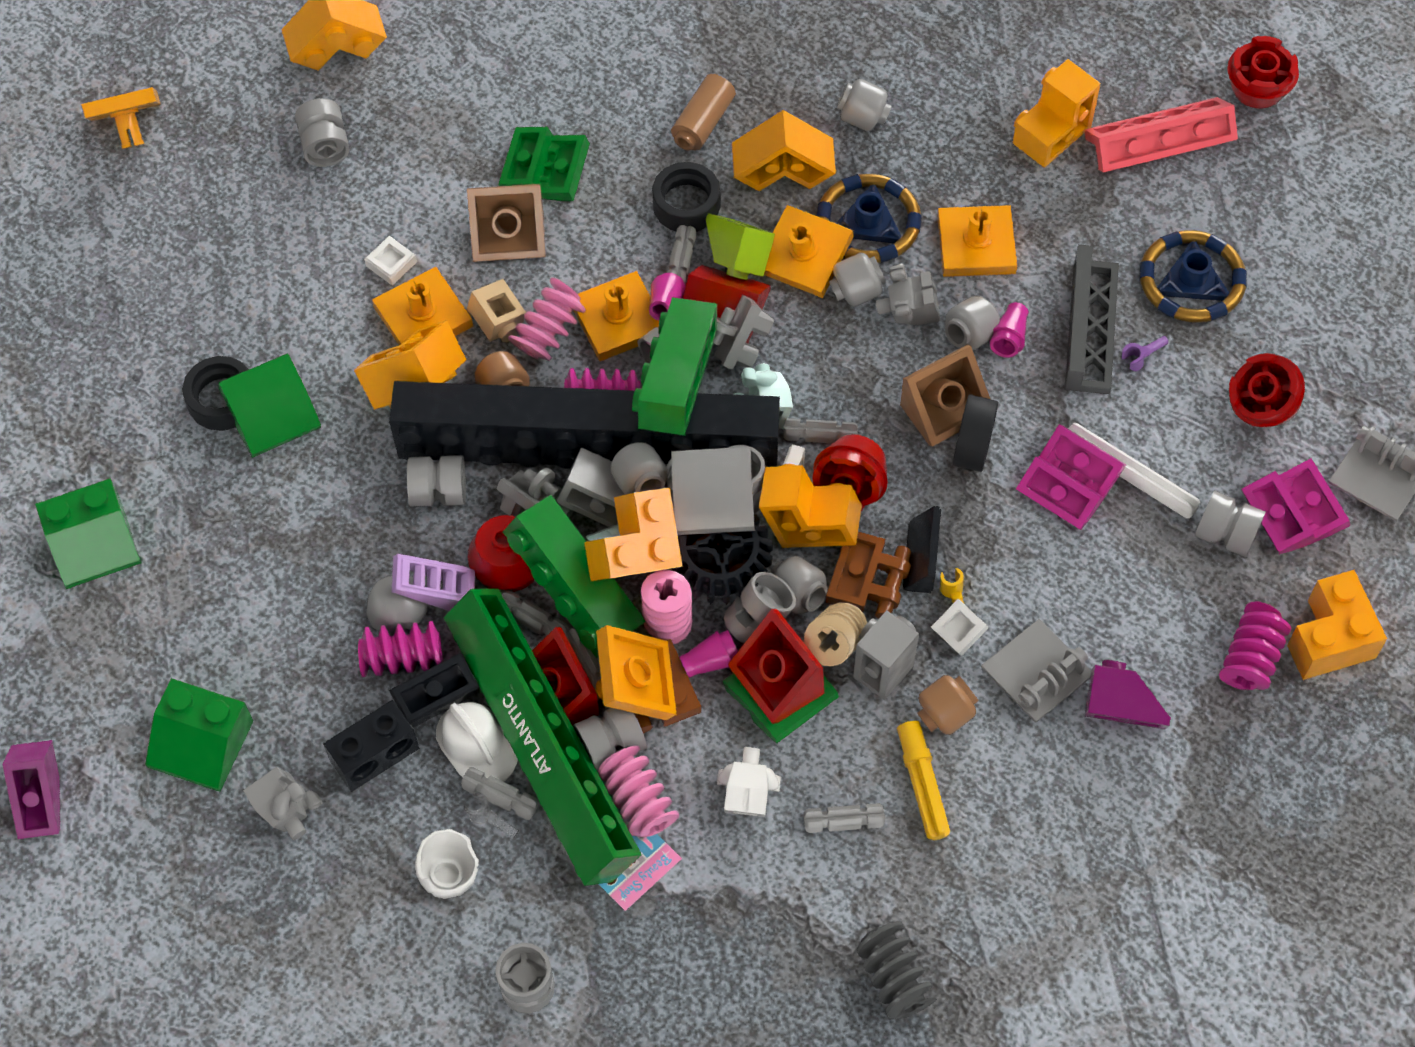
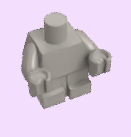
[876,264,941,325]
[243,767,323,840]

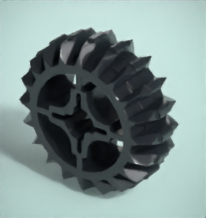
[671,514,773,605]

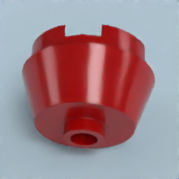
[1227,36,1299,109]
[1229,353,1305,427]
[812,434,888,511]
[468,515,535,592]

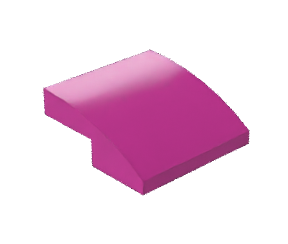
[1016,424,1126,530]
[1241,458,1350,555]

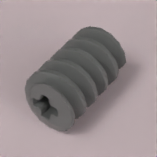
[857,921,937,1019]

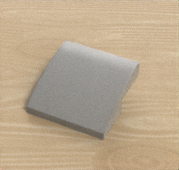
[671,447,755,535]

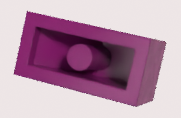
[1085,660,1171,730]
[2,740,60,839]

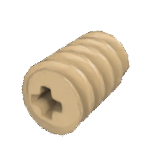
[804,602,868,666]

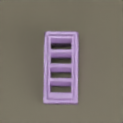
[392,554,475,611]

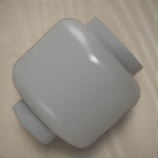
[836,79,892,131]
[829,252,887,307]
[945,296,1000,350]
[611,443,668,495]
[770,556,828,614]

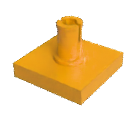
[81,87,161,149]
[764,205,854,298]
[937,205,1017,277]
[372,266,474,345]
[573,271,659,362]
[595,625,677,720]

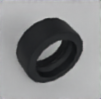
[652,162,721,232]
[182,356,249,431]
[953,395,998,472]

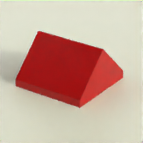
[683,265,771,344]
[728,609,824,724]
[532,627,599,726]

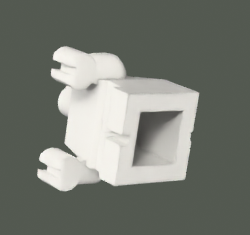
[717,747,781,817]

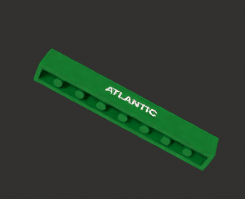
[444,589,642,886]

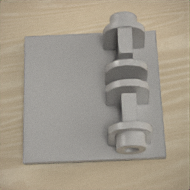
[1328,426,1415,522]
[981,619,1091,723]

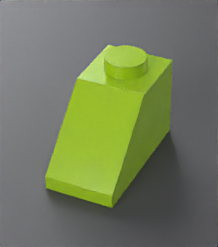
[706,213,775,280]

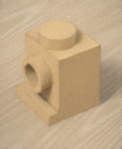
[466,279,526,342]

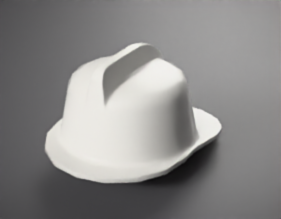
[436,702,518,782]

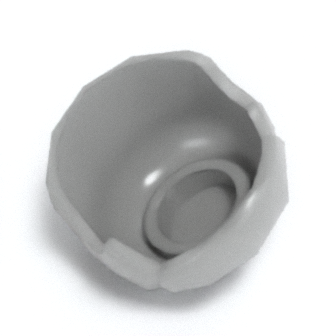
[366,575,428,636]

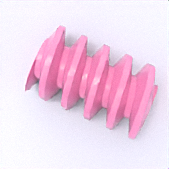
[508,277,586,361]
[641,570,693,644]
[598,746,679,837]

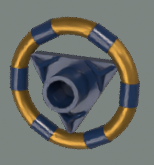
[816,174,922,263]
[1139,230,1247,322]

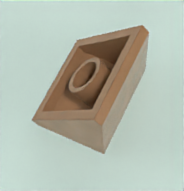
[467,184,546,262]
[900,345,990,447]

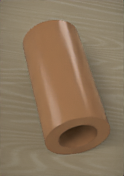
[671,74,736,151]

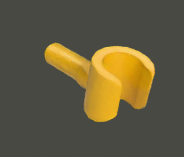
[940,568,964,603]

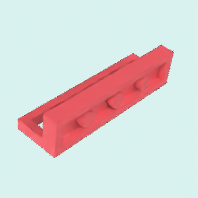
[1084,97,1238,173]

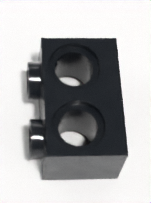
[323,699,420,792]

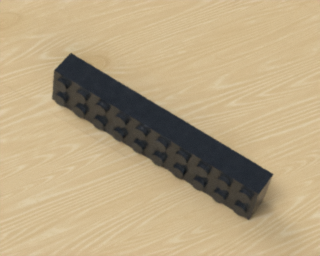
[389,381,780,469]

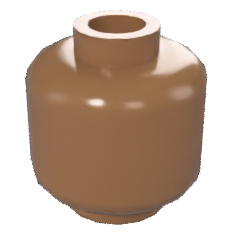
[474,351,530,386]
[917,675,979,735]

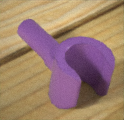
[1122,336,1168,371]

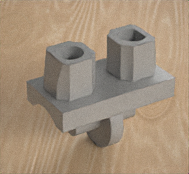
[714,295,774,370]
[496,468,573,517]

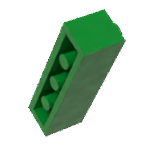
[632,297,717,436]
[503,495,646,658]

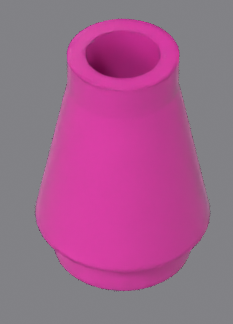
[649,273,686,320]
[990,302,1029,358]
[679,630,738,678]

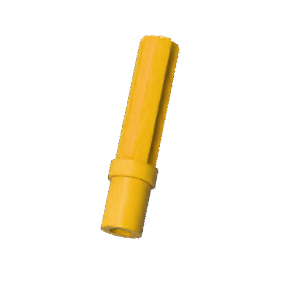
[897,721,950,841]

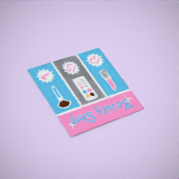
[599,821,682,911]

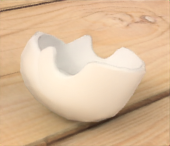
[415,829,479,899]

